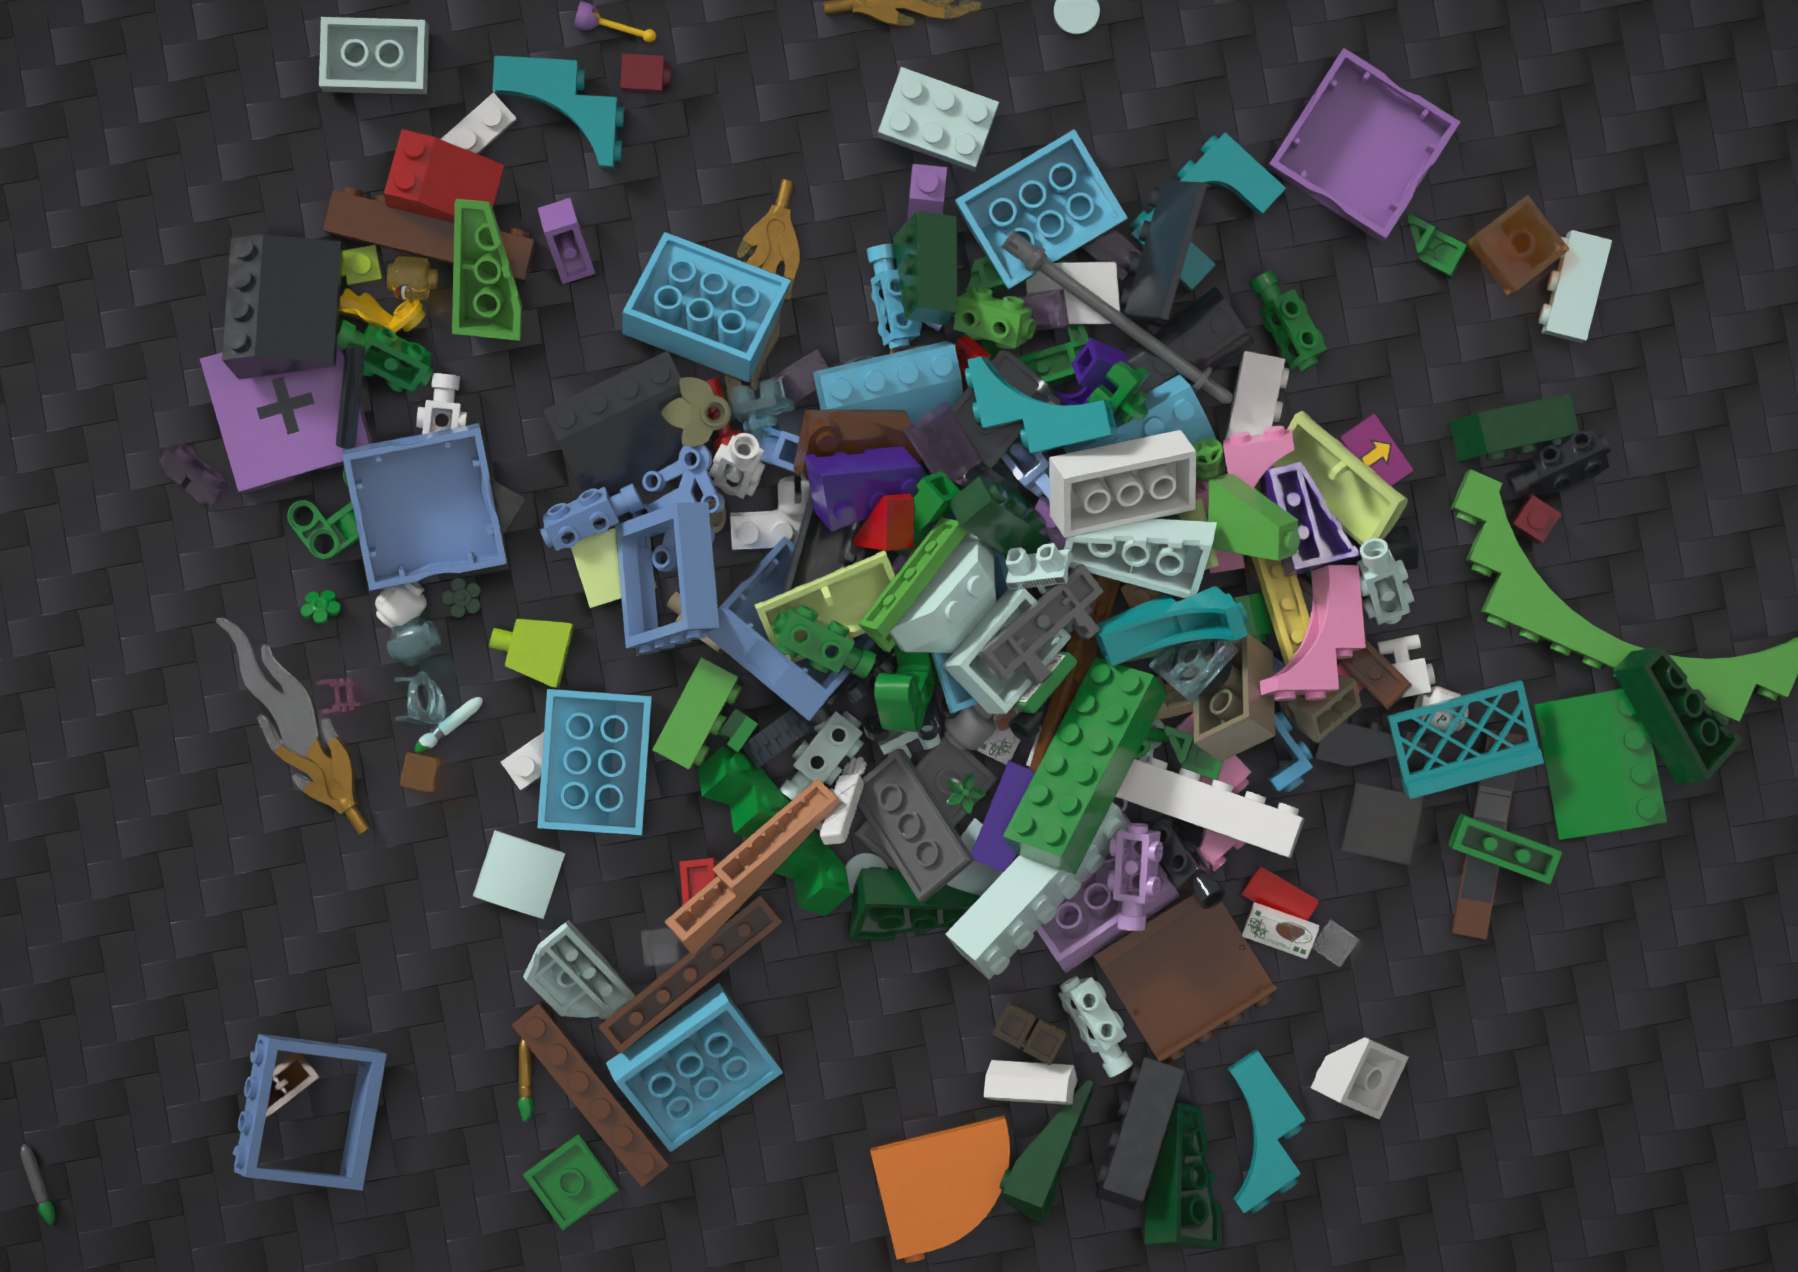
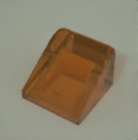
[399,752,441,793]

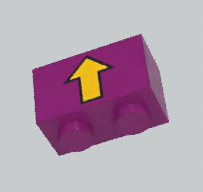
[1337,414,1414,486]

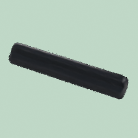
[336,345,366,449]

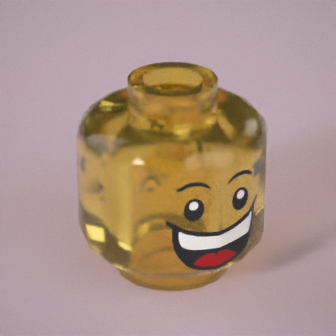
[387,255,438,301]

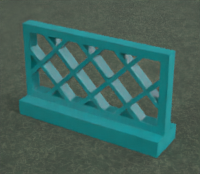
[1387,680,1544,799]

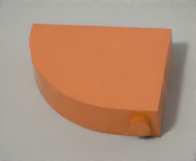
[870,1116,1010,1263]

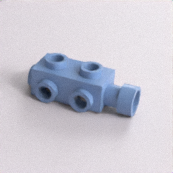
[540,483,644,551]

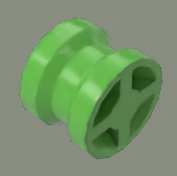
[1192,438,1227,482]

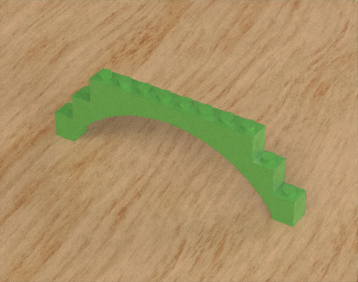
[1451,470,1798,725]

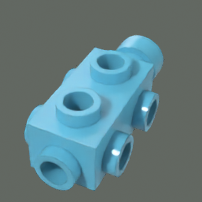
[867,244,922,350]

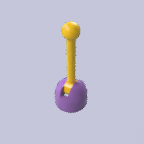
[573,1,656,43]

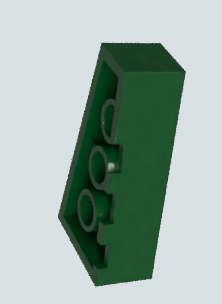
[1613,646,1743,785]

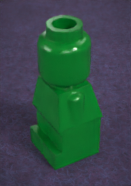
[894,471,961,555]

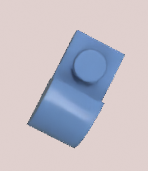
[750,422,799,474]

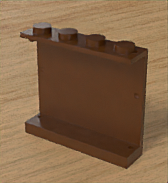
[1093,892,1277,1063]

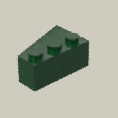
[893,210,957,325]
[1449,393,1579,462]
[948,476,1051,557]

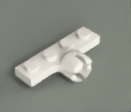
[730,475,810,550]

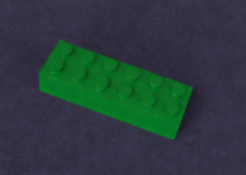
[1002,657,1167,875]

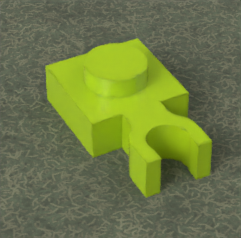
[341,245,383,286]

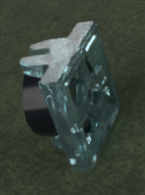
[1149,639,1239,704]

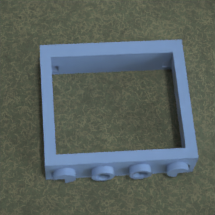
[615,502,720,654]
[233,1034,387,1191]

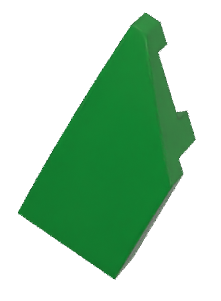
[1407,214,1468,278]
[718,709,758,752]
[1164,726,1225,780]

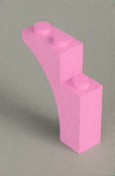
[1196,426,1295,574]
[1260,565,1366,701]
[1174,712,1252,871]

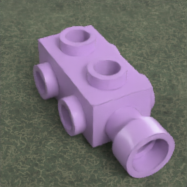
[1108,823,1163,931]

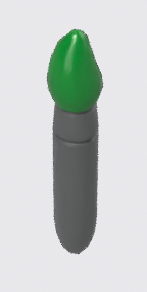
[20,1144,55,1225]

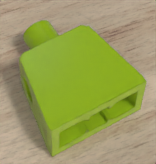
[489,619,574,688]

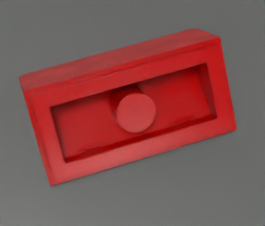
[1241,865,1320,921]

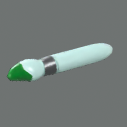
[415,697,483,754]

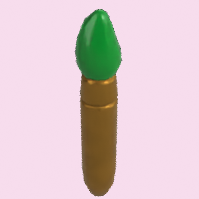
[518,1039,534,1122]

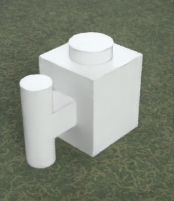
[1377,634,1435,698]

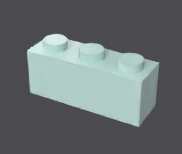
[1539,230,1612,343]

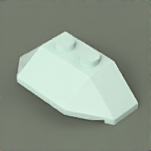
[889,532,997,653]
[523,920,635,1019]

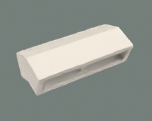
[984,1060,1077,1105]

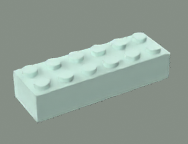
[946,802,1128,980]

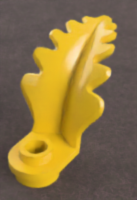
[339,289,426,333]

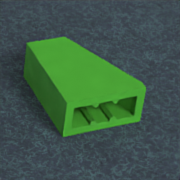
[1208,473,1300,561]

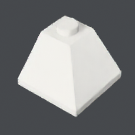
[1311,1037,1409,1120]

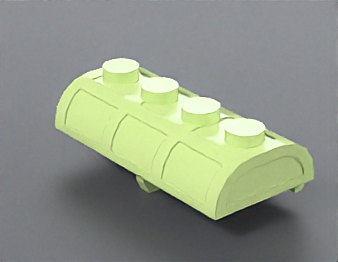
[1270,411,1408,546]
[755,550,895,663]

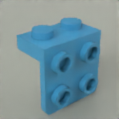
[1265,712,1313,793]

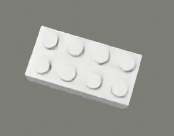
[1049,430,1196,538]

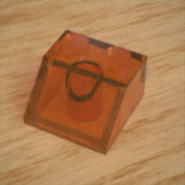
[1466,195,1570,296]

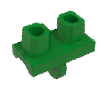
[1087,361,1150,423]

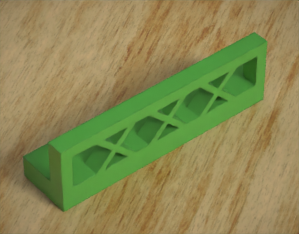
[858,517,968,652]

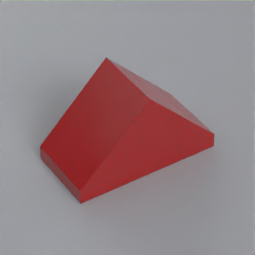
[852,493,914,551]

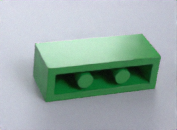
[1448,813,1562,884]

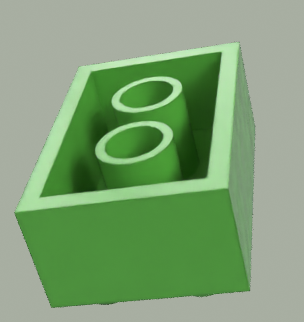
[652,657,743,770]

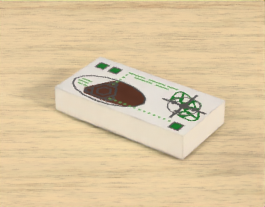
[977,710,1021,765]
[1242,902,1319,959]

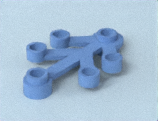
[633,444,725,572]

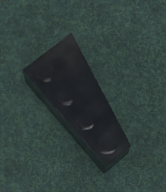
[1095,1057,1184,1210]

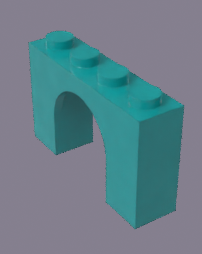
[1130,132,1286,293]

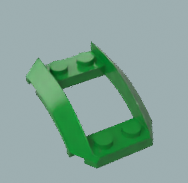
[966,256,1089,386]

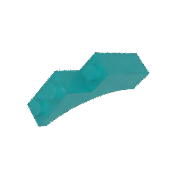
[493,56,625,170]
[965,356,1118,454]
[1094,586,1248,666]
[1227,1049,1306,1214]

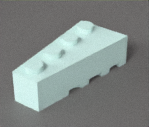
[1064,519,1217,599]

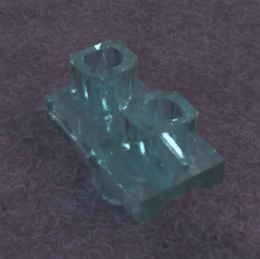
[730,379,795,439]

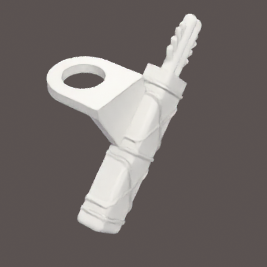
[816,757,867,845]

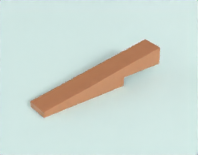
[665,779,840,956]

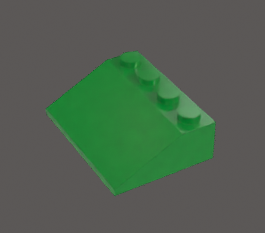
[1533,688,1667,840]

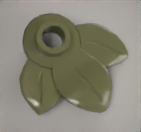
[661,377,731,446]

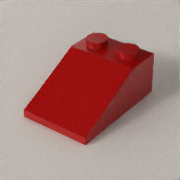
[384,129,504,223]

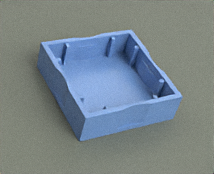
[342,423,507,591]
[705,536,876,721]

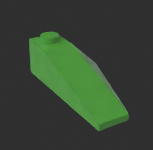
[452,199,522,341]

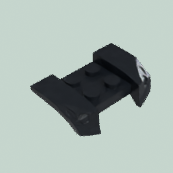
[922,348,1061,490]

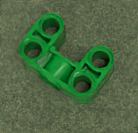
[287,468,360,560]
[874,644,940,732]

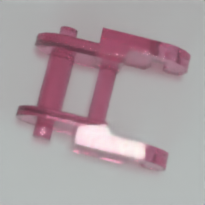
[315,677,360,714]

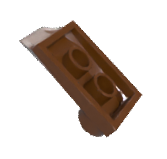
[793,410,926,481]

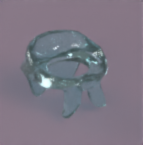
[395,671,446,724]

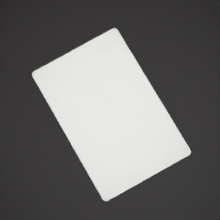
[1026,262,1120,324]

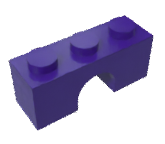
[1055,338,1129,406]

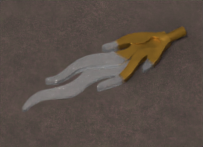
[216,618,370,835]

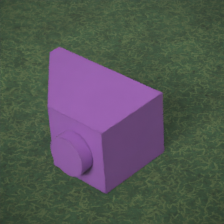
[907,164,947,221]
[538,198,595,284]

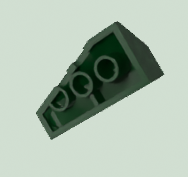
[849,867,981,942]
[999,1080,1094,1225]
[1145,1103,1222,1249]

